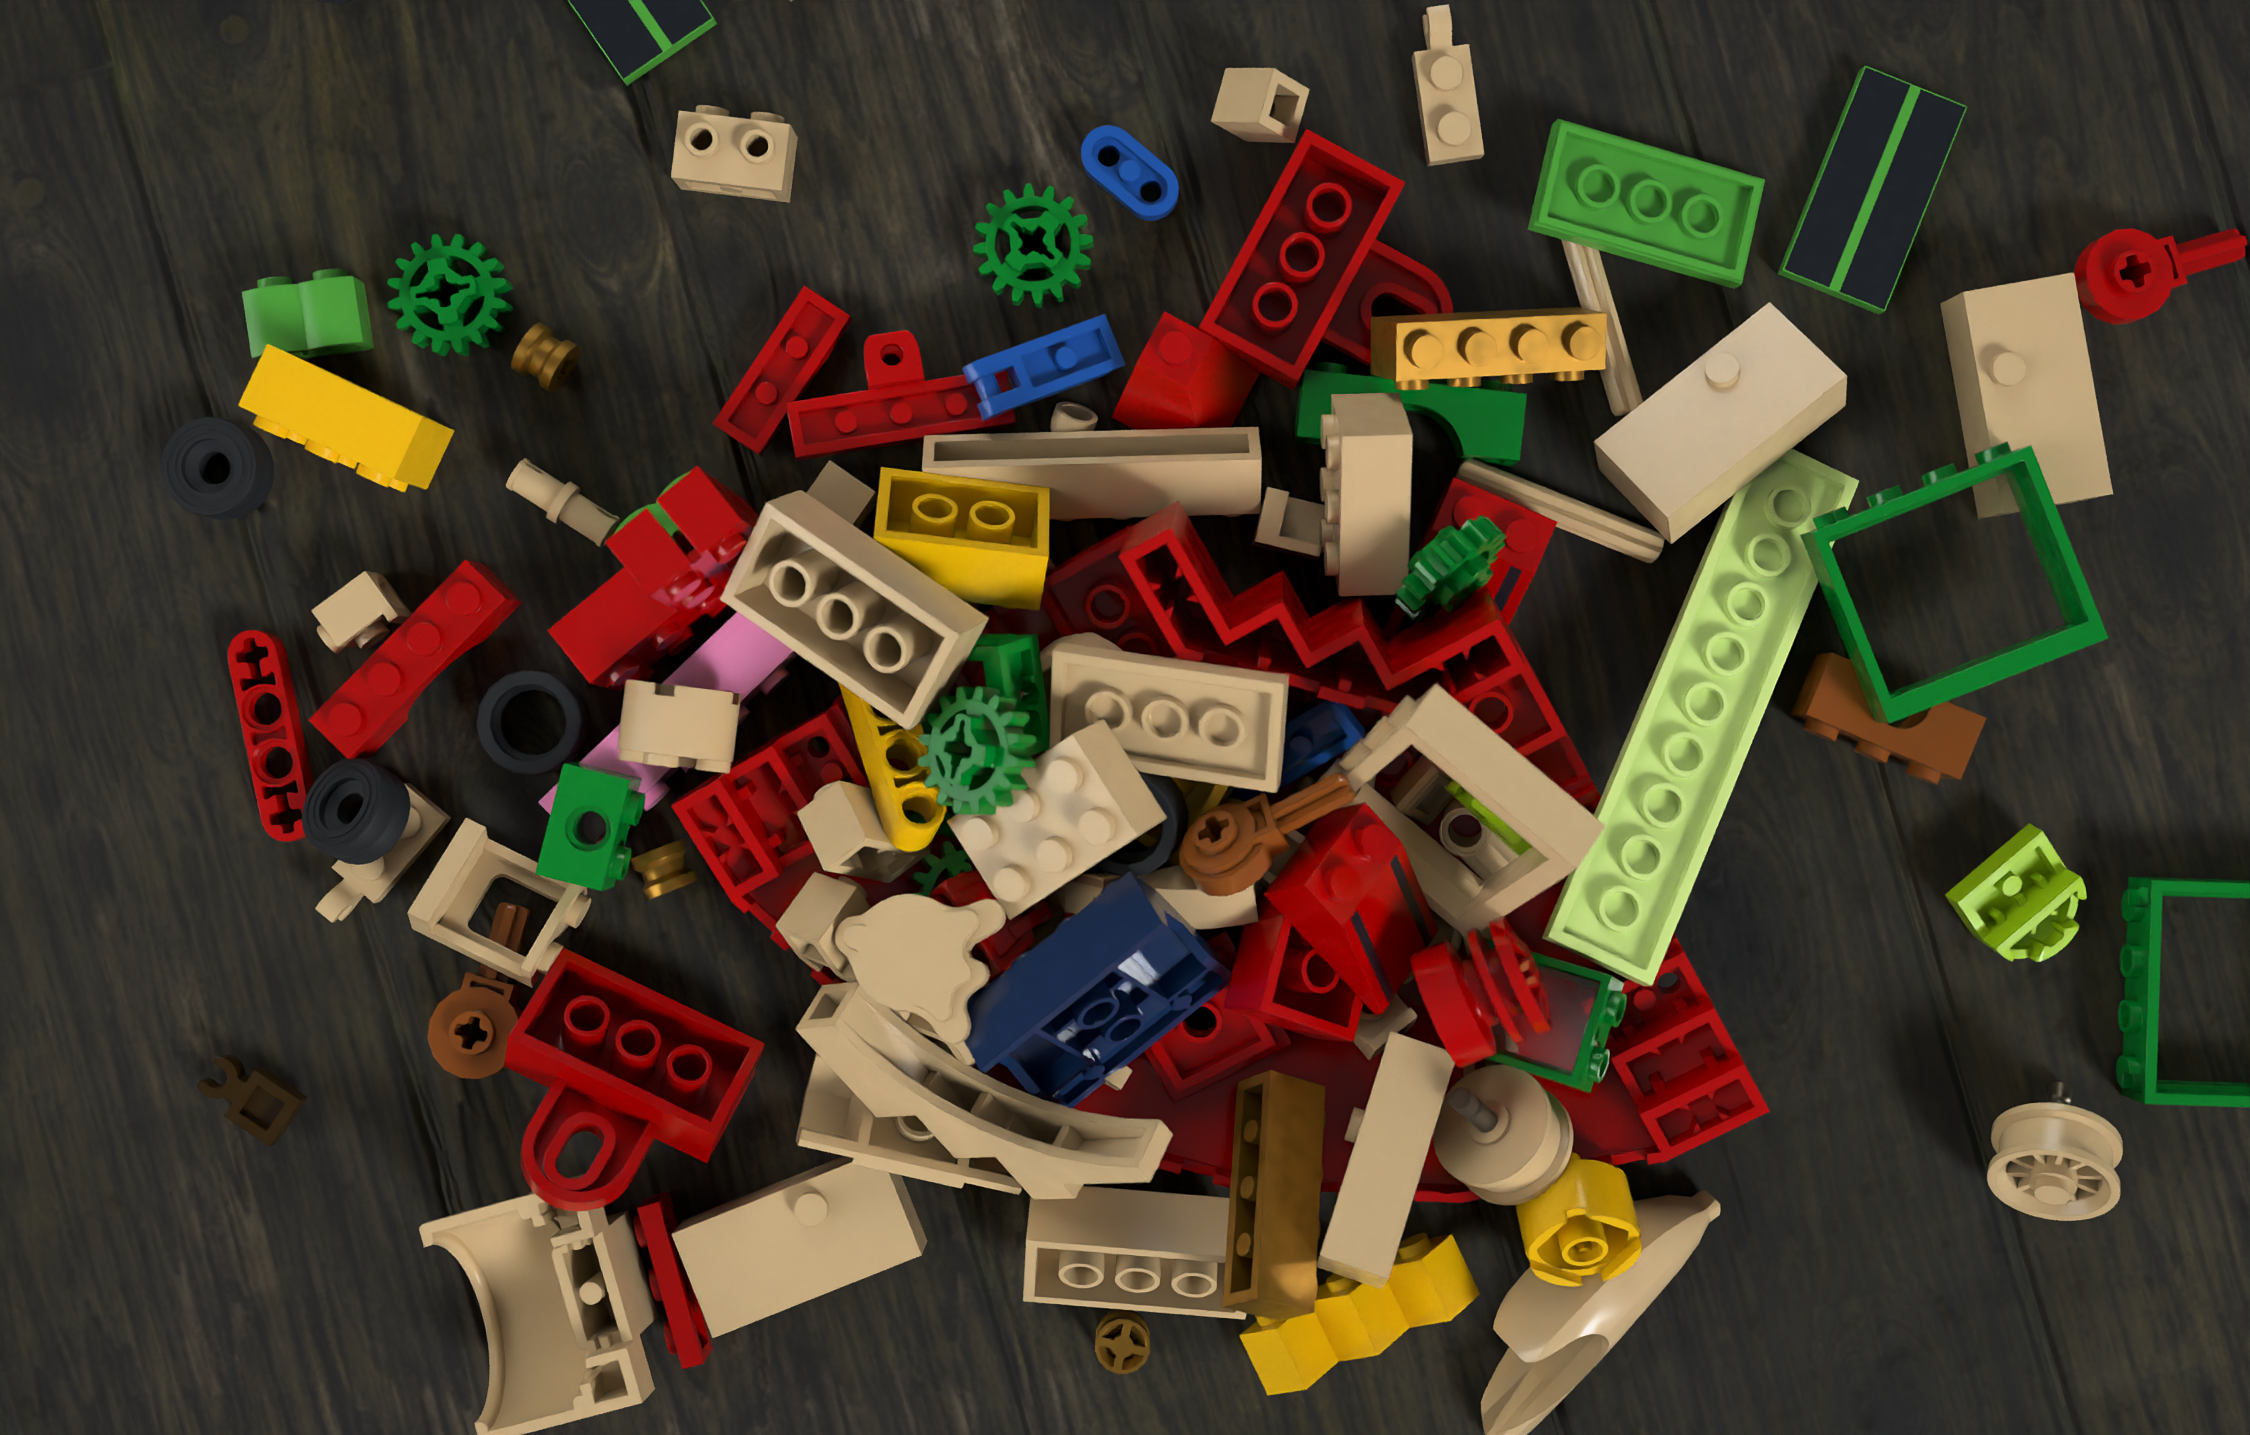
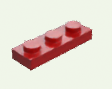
[712,285,853,457]
[634,1191,713,1370]

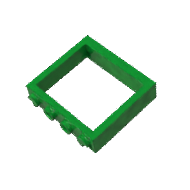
[1800,441,2108,724]
[2116,876,2250,1107]

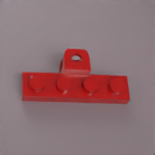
[786,330,1016,461]

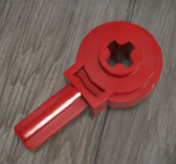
[2074,228,2248,325]

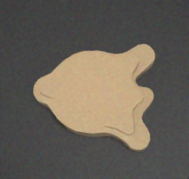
[835,894,1006,1044]

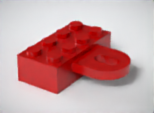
[1198,129,1453,390]
[504,947,765,1211]

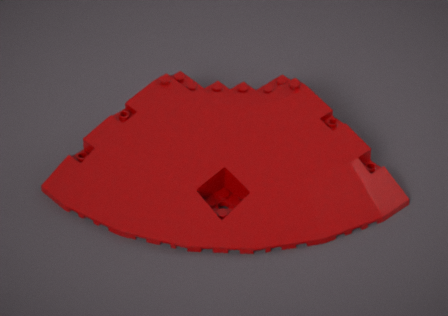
[671,500,1770,1203]

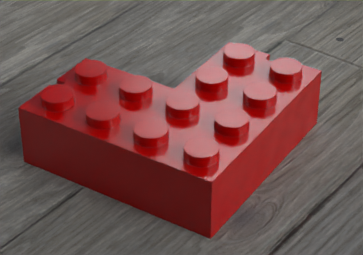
[547,466,760,692]

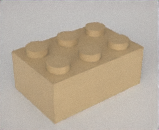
[1319,392,1413,596]
[947,719,1167,920]

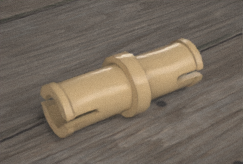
[506,458,620,548]

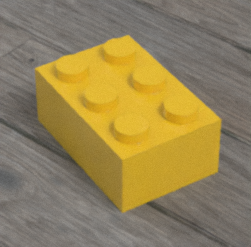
[238,343,455,493]
[873,467,1050,610]

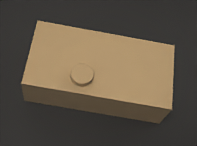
[1940,272,2113,519]
[1594,302,1847,544]
[720,489,989,730]
[1317,1031,1454,1289]
[671,1156,927,1338]
[1023,1186,1246,1320]

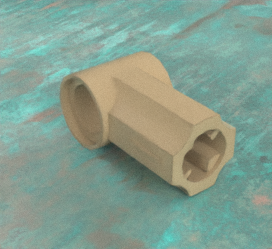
[1439,799,1518,881]

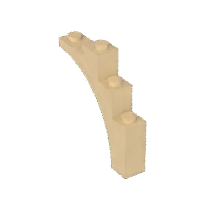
[795,981,1173,1200]

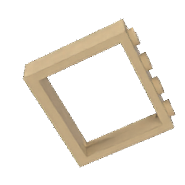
[1317,684,1605,939]

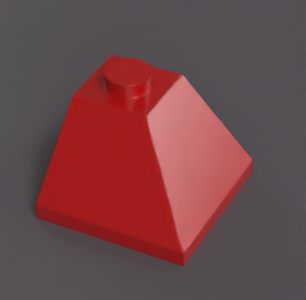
[1111,311,1260,430]

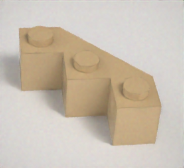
[775,872,990,1067]

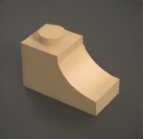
[797,780,931,883]

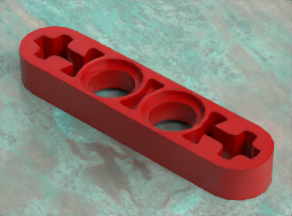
[228,630,314,841]

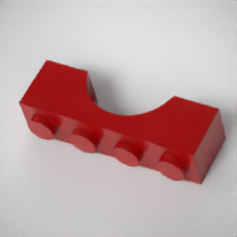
[309,559,522,759]

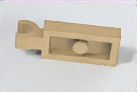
[1412,4,1484,166]
[315,783,452,923]

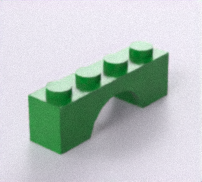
[1293,362,1527,466]

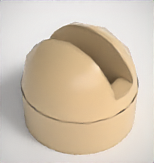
[1050,401,1098,432]

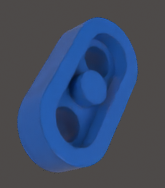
[1081,125,1179,221]

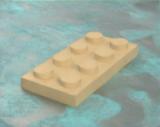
[1049,642,1289,793]

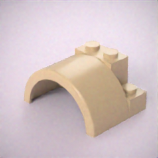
[419,1174,658,1435]

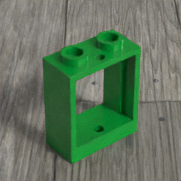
[921,634,1050,757]

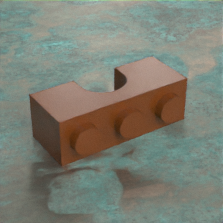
[1791,653,1987,785]

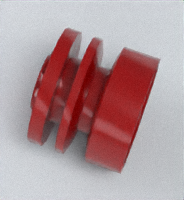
[1410,916,1553,1068]

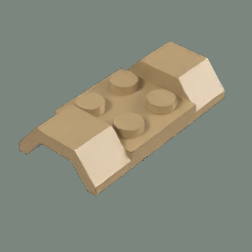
[796,1052,1022,1195]

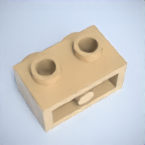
[671,105,798,203]

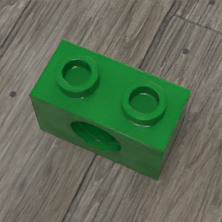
[535,762,645,891]

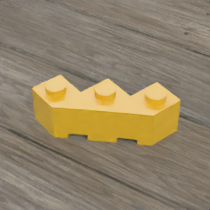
[1239,1233,1480,1396]

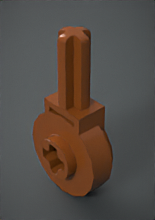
[1179,772,1355,896]
[428,903,530,1079]

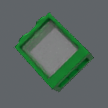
[1484,937,1627,1093]

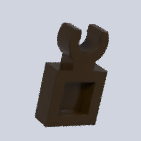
[197,1054,308,1147]

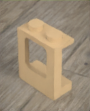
[407,818,591,988]

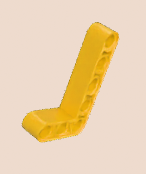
[838,602,980,852]

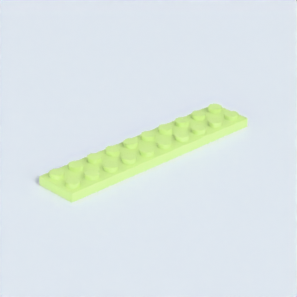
[1542,449,1859,987]

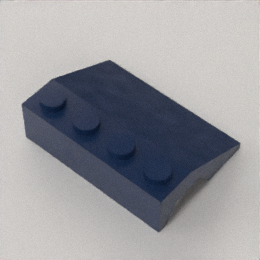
[964,871,1233,1108]

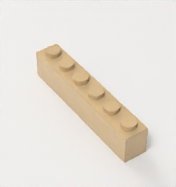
[922,427,1262,521]

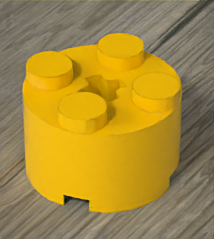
[1515,1152,1642,1286]

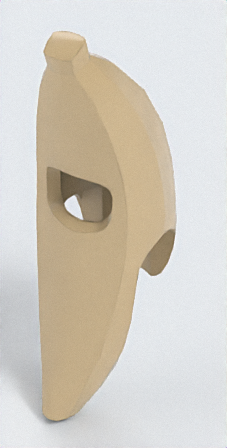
[1481,1189,1721,1435]

